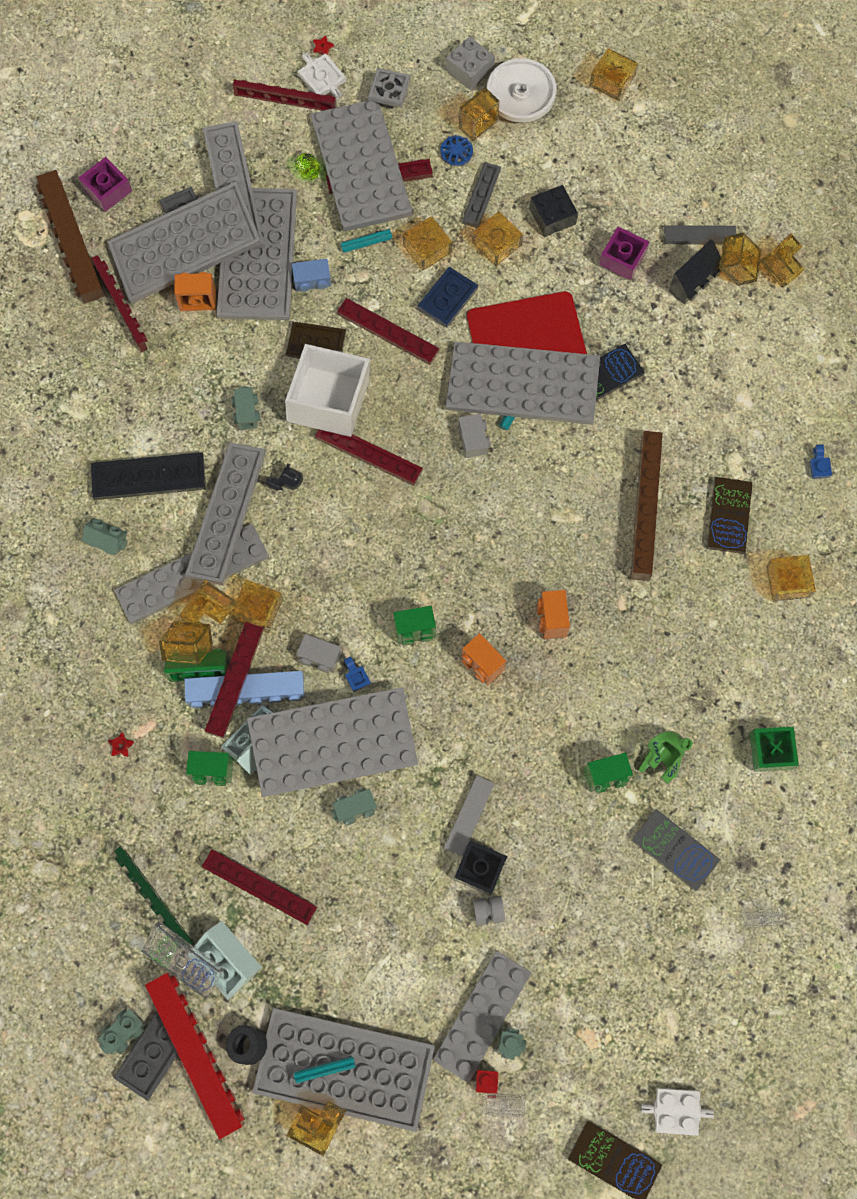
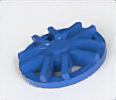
[440,135,473,166]

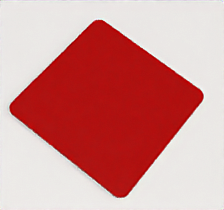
[467,291,587,354]

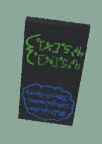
[596,343,645,401]

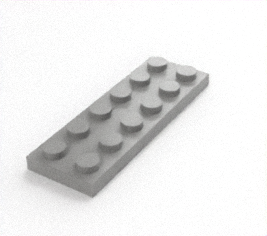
[433,951,532,1083]

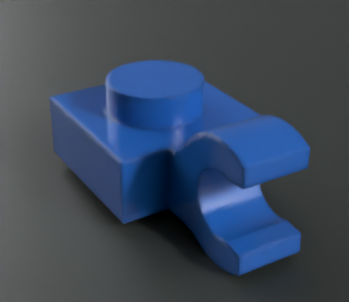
[809,444,832,479]
[344,656,371,693]

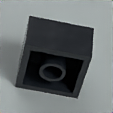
[529,185,578,237]
[454,840,508,896]

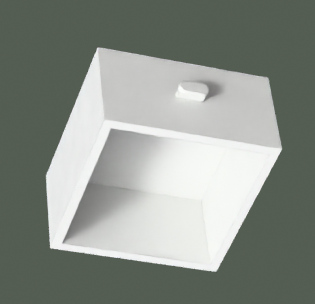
[285,344,370,437]

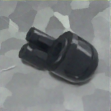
[265,463,303,491]

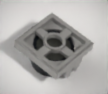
[368,68,411,108]

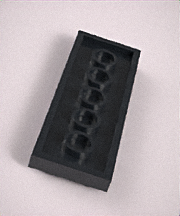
[91,452,206,500]

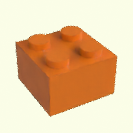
[175,272,216,311]
[537,590,570,639]
[461,633,507,685]

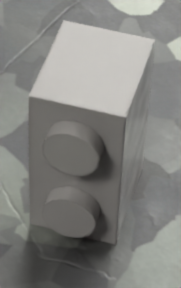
[458,413,491,458]
[296,634,342,673]

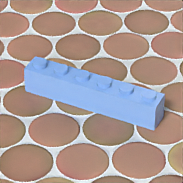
[185,671,305,708]

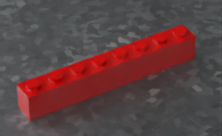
[145,972,245,1140]

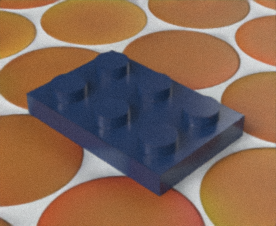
[418,266,478,328]

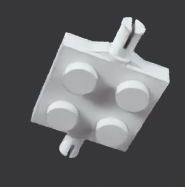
[298,52,346,99]
[641,1087,714,1136]

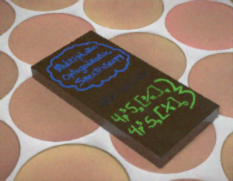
[707,477,753,554]
[567,1121,662,1199]

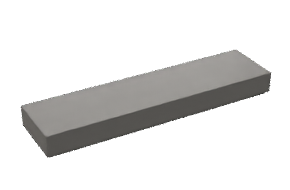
[444,775,495,857]

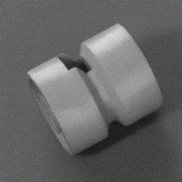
[473,895,505,926]

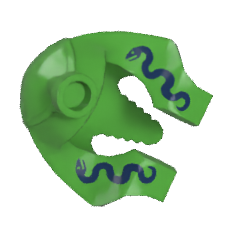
[638,731,693,784]

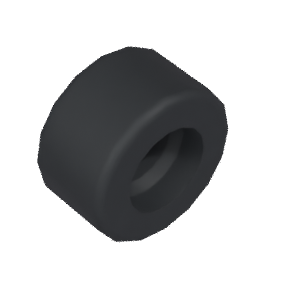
[226,1025,267,1065]

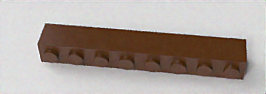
[36,170,105,304]
[630,431,663,581]

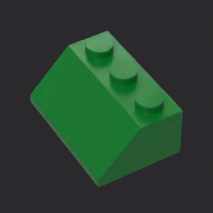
[164,649,228,682]

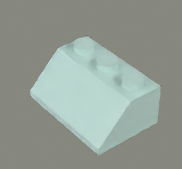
[221,705,272,775]
[188,921,262,1000]

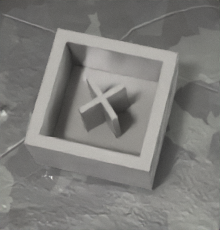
[446,36,495,90]

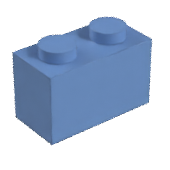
[292,258,331,292]

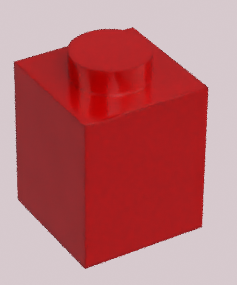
[475,1070,499,1094]

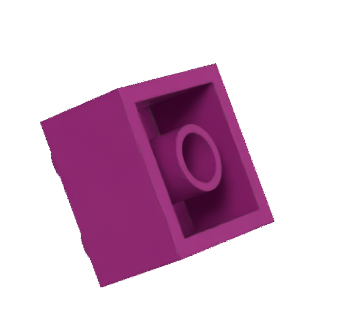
[78,157,132,212]
[599,226,650,281]

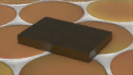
[286,321,346,359]

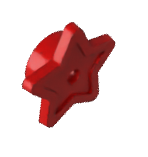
[313,36,334,55]
[108,732,134,757]

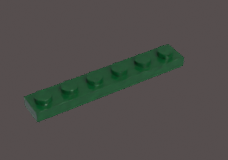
[114,846,195,950]

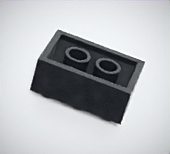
[669,239,724,305]

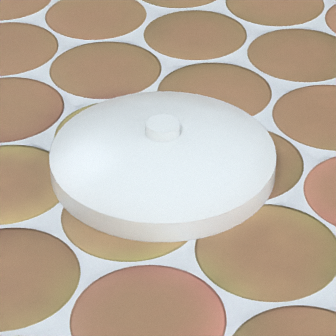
[487,58,557,122]

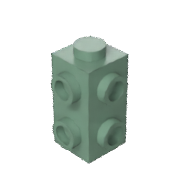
[231,386,260,431]
[81,518,128,555]
[331,788,378,826]
[98,1009,147,1055]
[497,1027,526,1060]

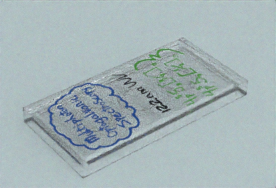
[141,921,224,1000]

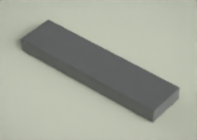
[462,162,501,229]
[664,225,737,245]

